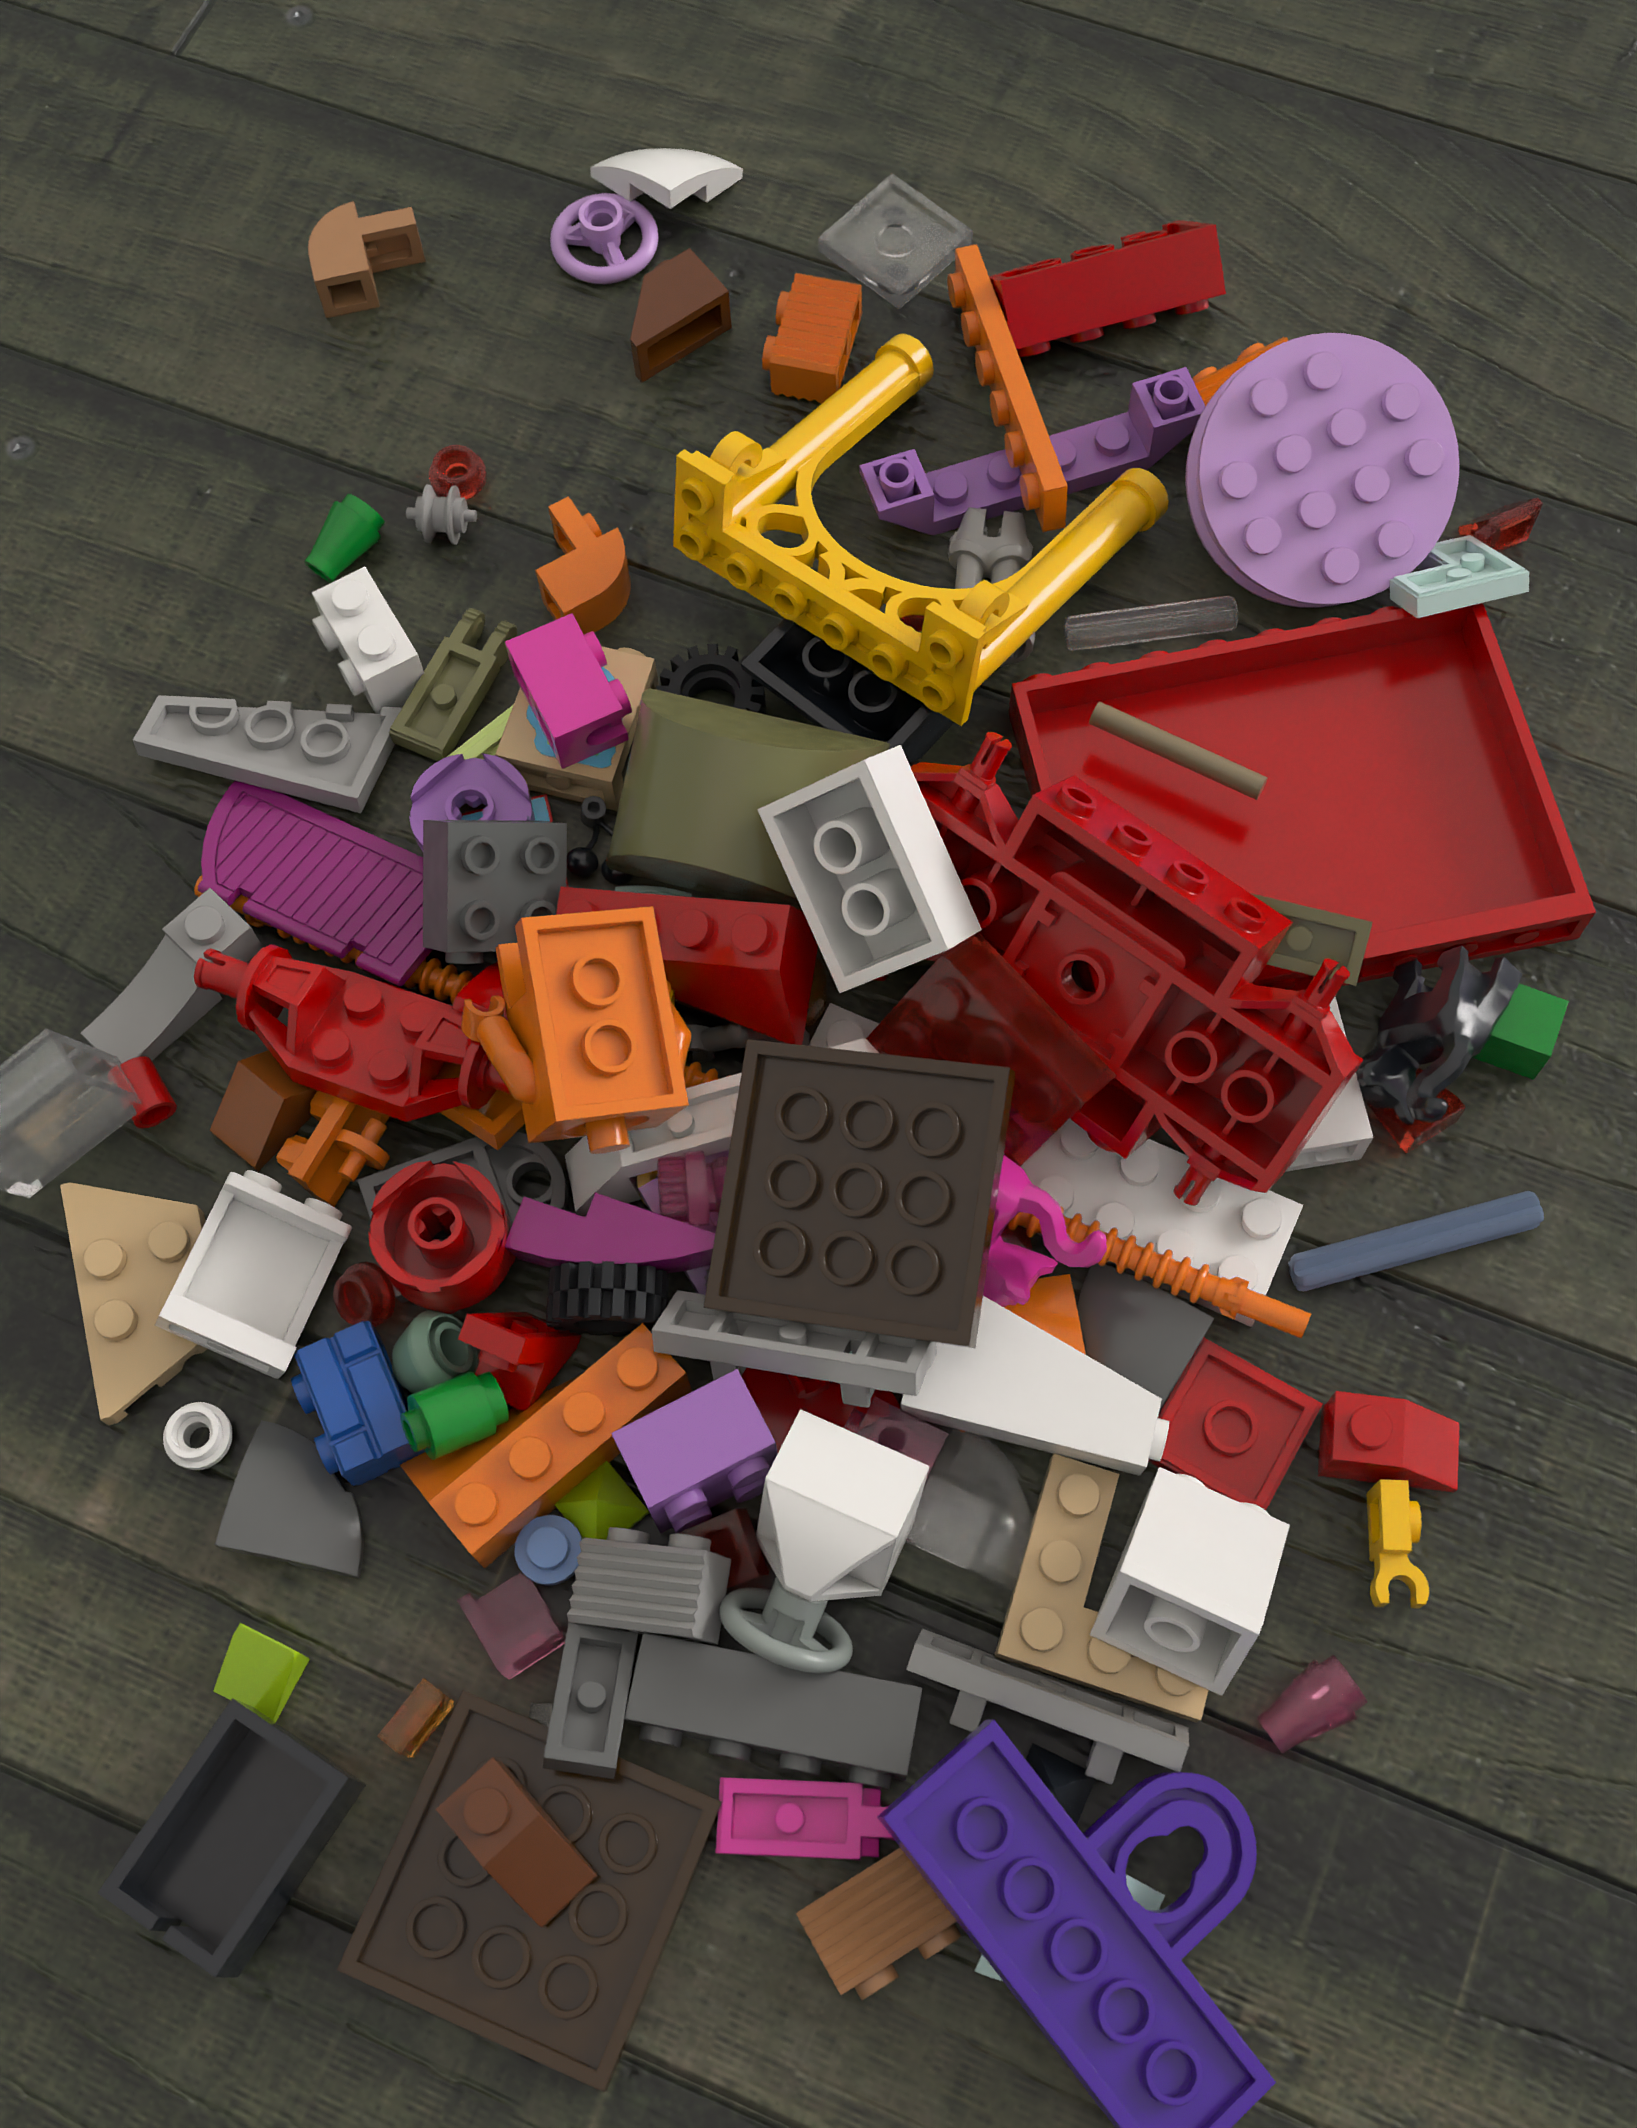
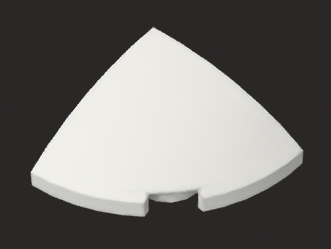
[591,148,743,209]

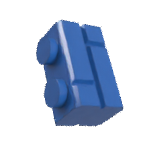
[291,1321,425,1486]

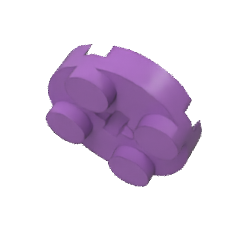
[409,754,535,851]

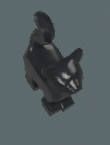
[1356,945,1522,1126]

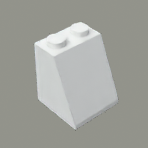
[1090,1467,1290,1696]

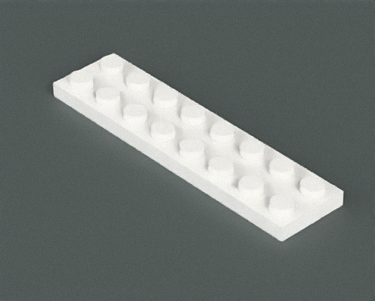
[809,1003,1303,1327]

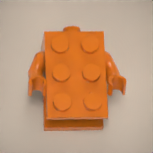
[461,906,692,1154]

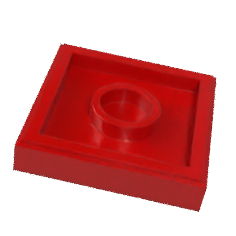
[1148,1338,1323,1511]

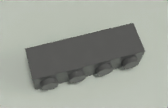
[624,1632,922,1791]

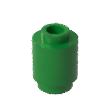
[400,1371,509,1460]

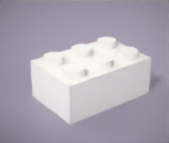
[757,745,982,993]

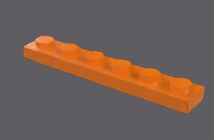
[947,244,1068,532]

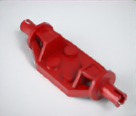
[194,944,512,1122]

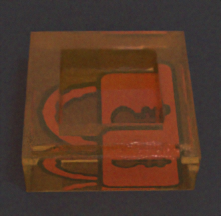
[377,1678,454,1758]

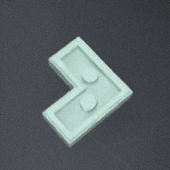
[1390,535,1529,618]

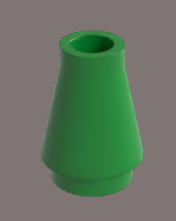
[304,494,385,583]

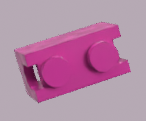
[505,613,632,769]

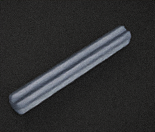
[1288,1191,1544,1292]

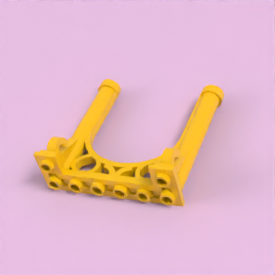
[673,334,1169,726]

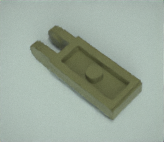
[389,608,518,761]

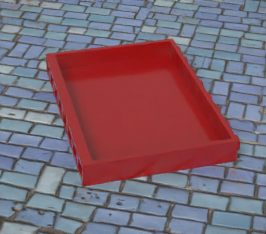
[1009,603,1596,992]

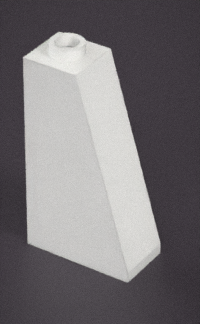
[901,1296,1169,1476]

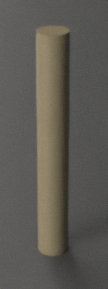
[1089,701,1268,800]

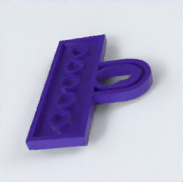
[877,1719,1276,2128]

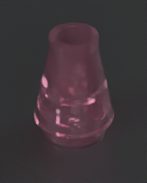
[1256,1655,1368,1754]

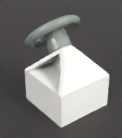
[719,1409,930,1673]

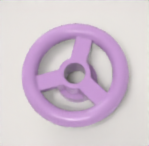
[550,193,658,284]

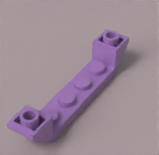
[859,367,1206,536]

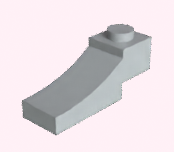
[81,888,263,1069]

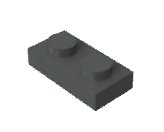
[543,1622,638,1779]

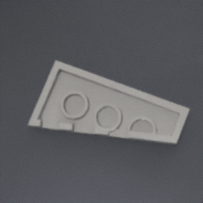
[133,695,402,813]

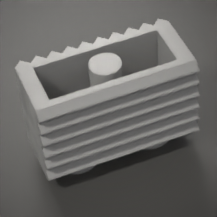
[567,1527,731,1645]

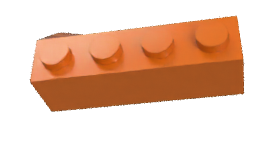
[400,1323,692,1569]

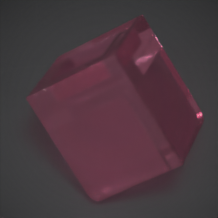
[457,1572,566,1680]

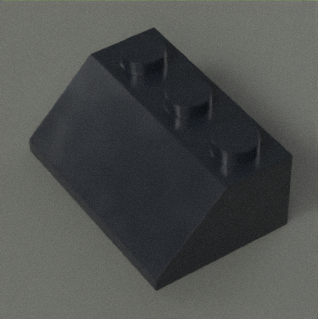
[741,618,954,763]

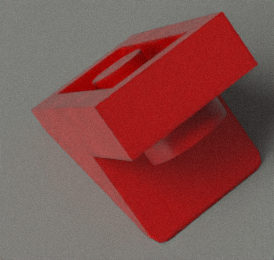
[458,1312,581,1411]

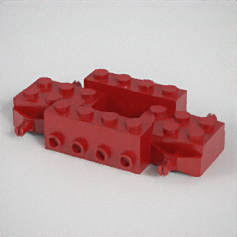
[874,732,1364,1206]

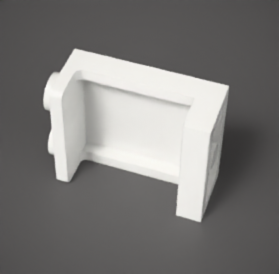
[155,1170,353,1379]

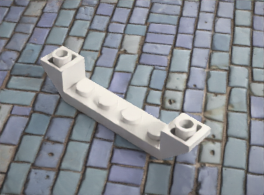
[565,1038,939,1216]

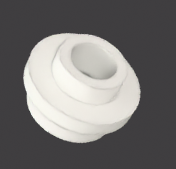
[163,1402,232,1470]

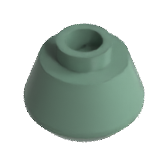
[392,1310,479,1394]

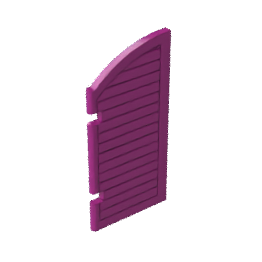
[198,781,433,987]

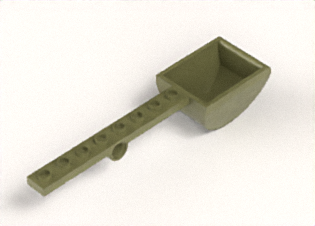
[606,688,1373,986]

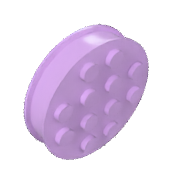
[1185,333,1459,608]

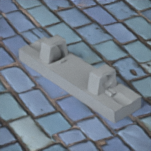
[652,1290,937,1408]
[906,1629,1189,1784]

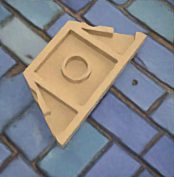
[60,1182,207,1426]

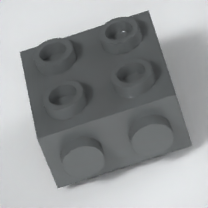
[423,820,567,964]

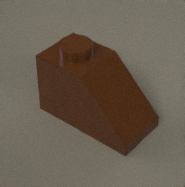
[630,248,732,383]
[436,1757,598,1928]

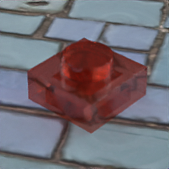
[677,1508,769,1591]

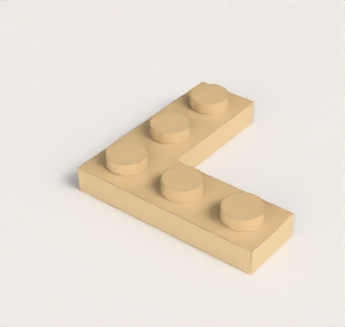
[994,1453,1208,1723]

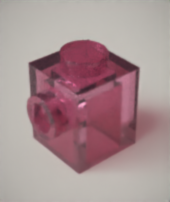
[844,1397,949,1482]

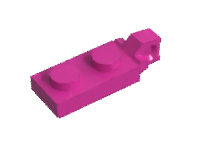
[716,1777,894,1861]

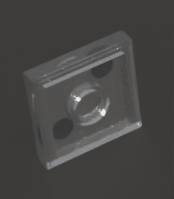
[818,174,973,309]

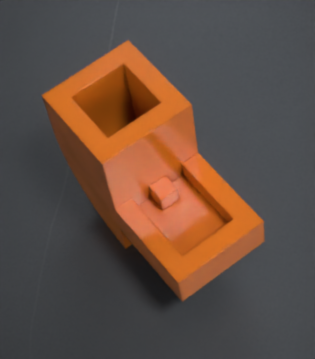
[535,496,631,634]

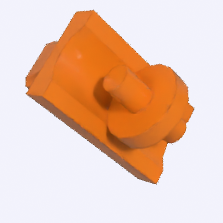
[276,1091,390,1207]

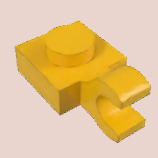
[1367,1479,1429,1609]

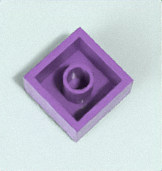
[611,1369,778,1534]

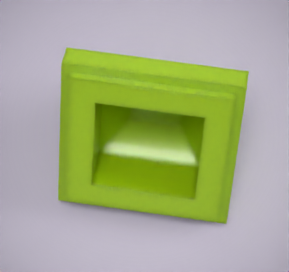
[555,1461,650,1540]

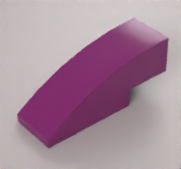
[505,1193,715,1273]

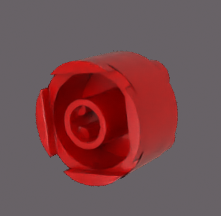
[368,1161,516,1314]

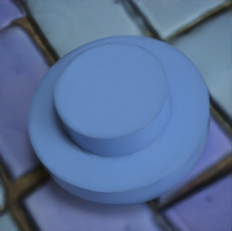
[515,1515,582,1586]

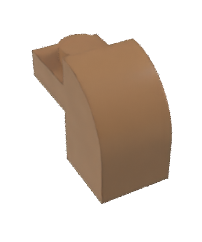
[308,201,426,318]

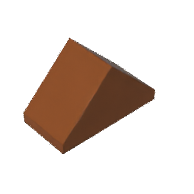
[210,1050,318,1172]

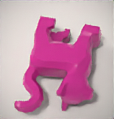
[983,1155,1107,1307]

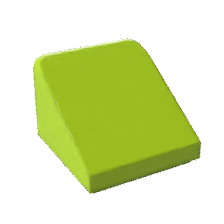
[213,1623,310,1722]

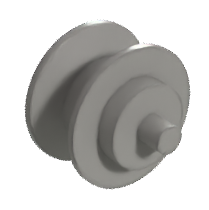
[406,484,477,545]

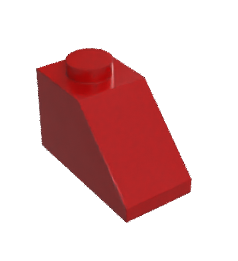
[1318,1391,1459,1492]

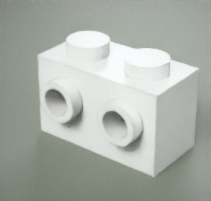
[312,567,424,714]

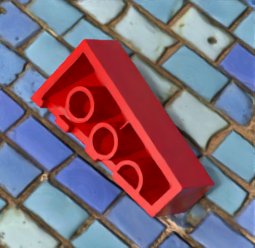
[989,220,1226,357]
[556,887,818,1045]

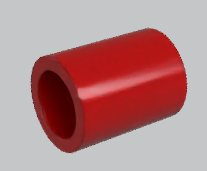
[110,1056,177,1129]

